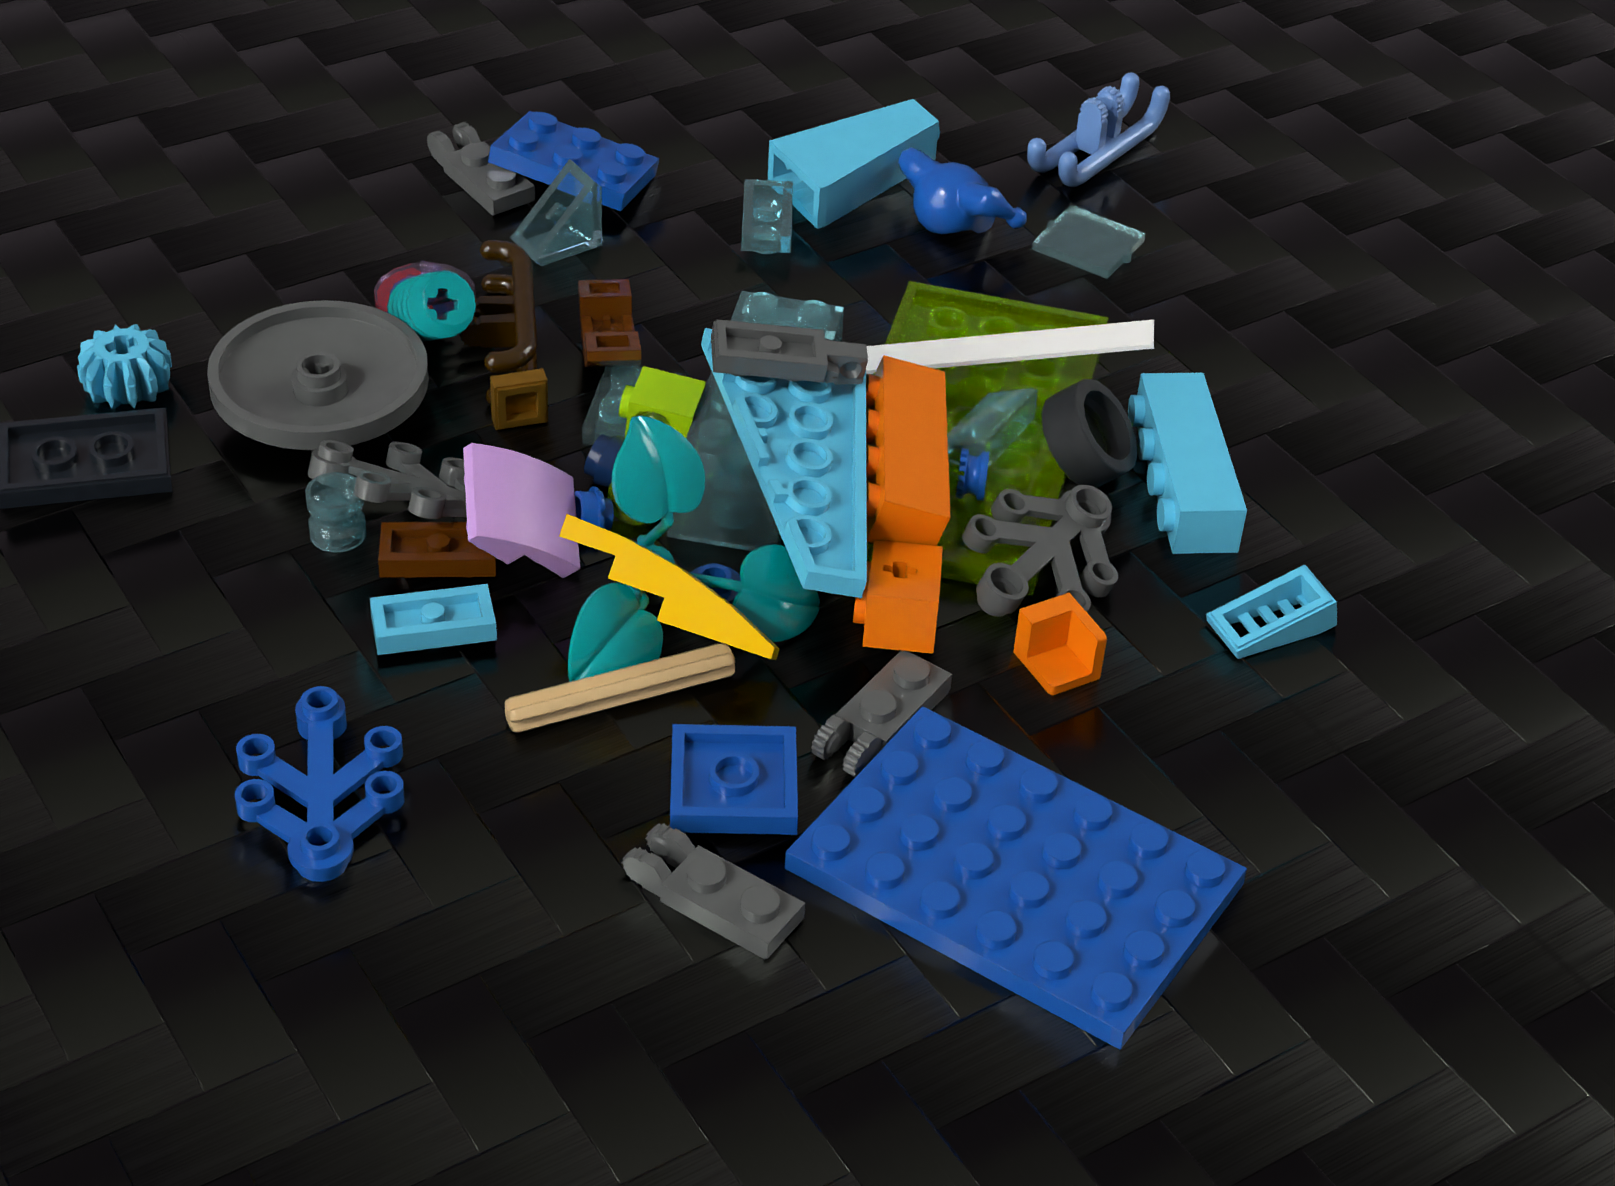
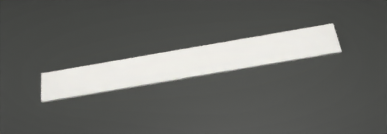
[866,320,1154,375]

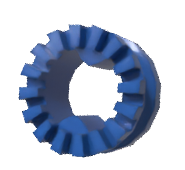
[956,448,990,501]

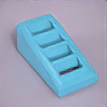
[1206,564,1337,659]

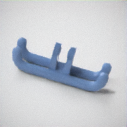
[1027,72,1170,187]

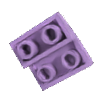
[463,443,580,578]

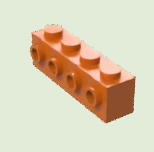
[866,355,951,546]

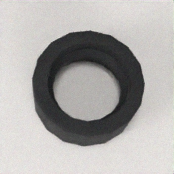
[1041,379,1137,488]

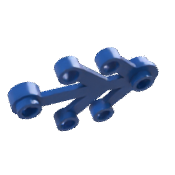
[235,686,405,882]

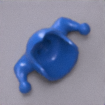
[898,147,1027,234]

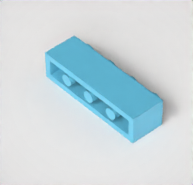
[1128,373,1247,554]

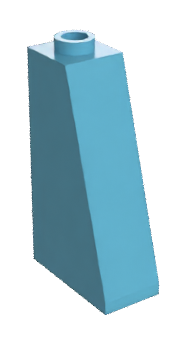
[767,99,940,229]

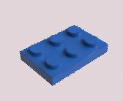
[488,111,659,211]

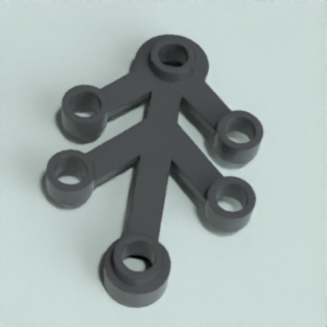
[308,440,467,519]
[962,485,1118,617]

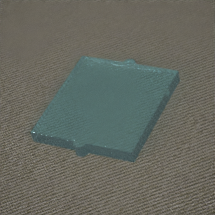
[1032,205,1146,279]

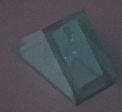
[511,159,602,266]

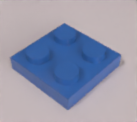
[670,724,798,835]

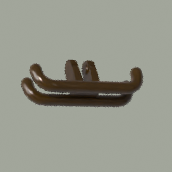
[459,240,538,405]

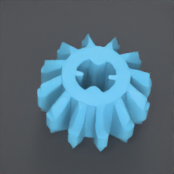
[77,324,172,409]

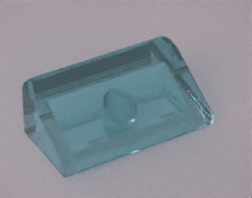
[947,388,1038,467]

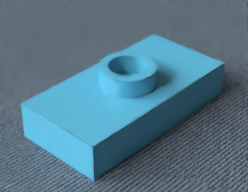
[370,584,497,655]

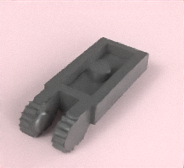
[427,122,535,216]
[811,651,952,777]
[621,823,805,960]

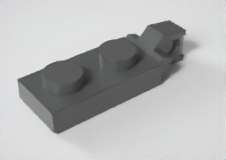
[711,319,868,385]

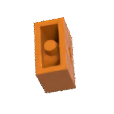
[853,540,943,654]

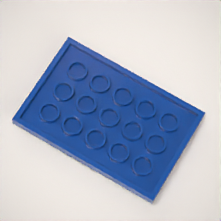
[785,706,1247,1050]

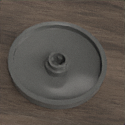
[207,300,429,450]

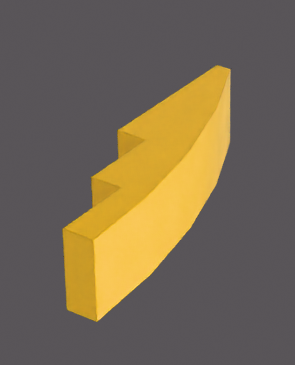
[559,514,780,660]

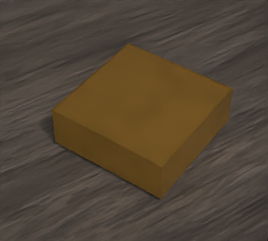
[490,368,548,430]

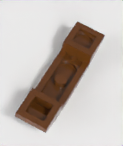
[578,279,641,367]

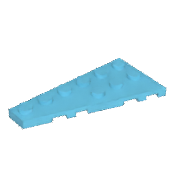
[701,328,867,598]

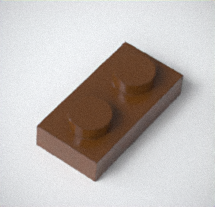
[378,522,497,578]

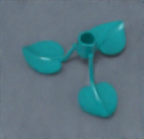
[568,416,820,682]

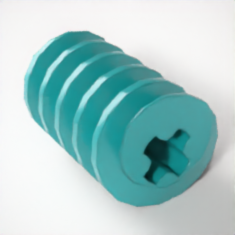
[387,270,476,342]

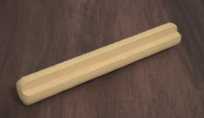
[505,643,735,733]

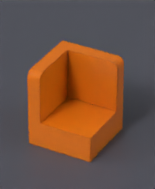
[1013,592,1107,695]

